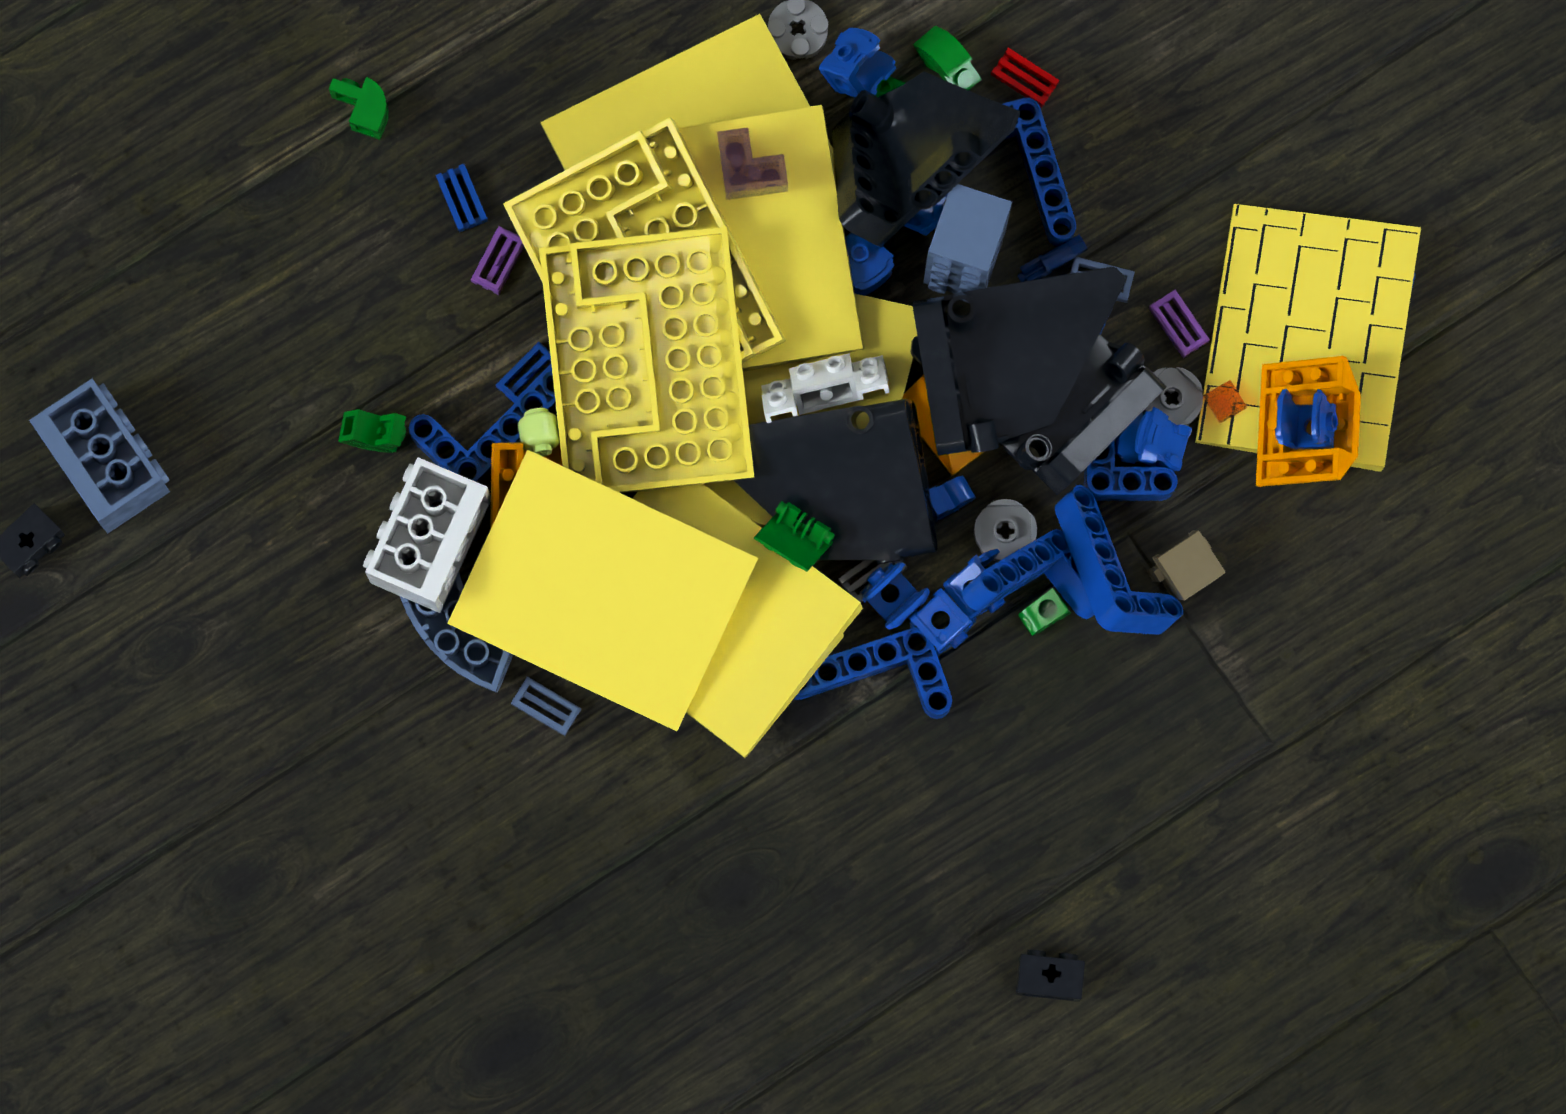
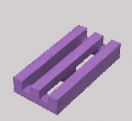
[471,226,524,295]
[1149,290,1210,359]

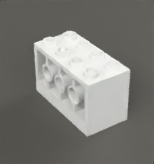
[363,457,491,613]

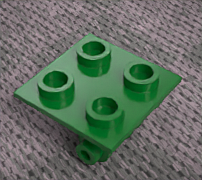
[754,501,835,572]

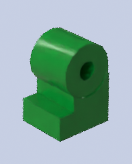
[1018,588,1071,636]

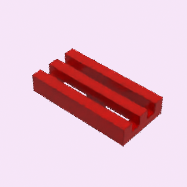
[991,48,1059,108]

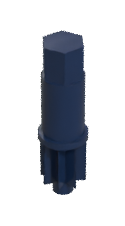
[1017,234,1088,282]

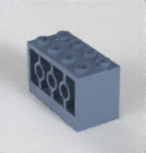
[923,184,1012,303]
[29,378,170,534]

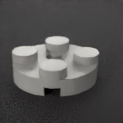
[768,0,828,60]
[1143,367,1203,426]
[974,499,1037,562]

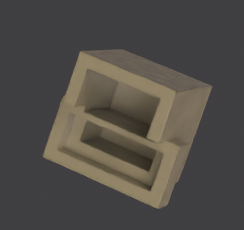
[1147,530,1226,601]

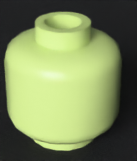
[518,408,560,457]

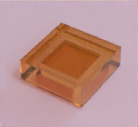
[1203,380,1246,424]

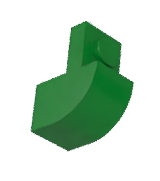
[912,25,982,90]
[329,77,389,140]
[338,409,406,453]

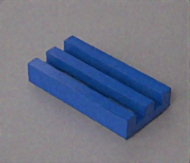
[436,164,488,233]
[496,342,552,404]

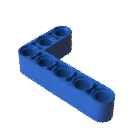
[1003,98,1076,247]
[409,369,556,484]
[1084,441,1178,501]
[1055,485,1183,635]
[962,529,1094,619]
[794,627,952,719]

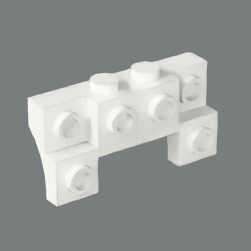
[761,353,890,423]

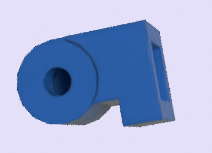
[929,475,976,521]

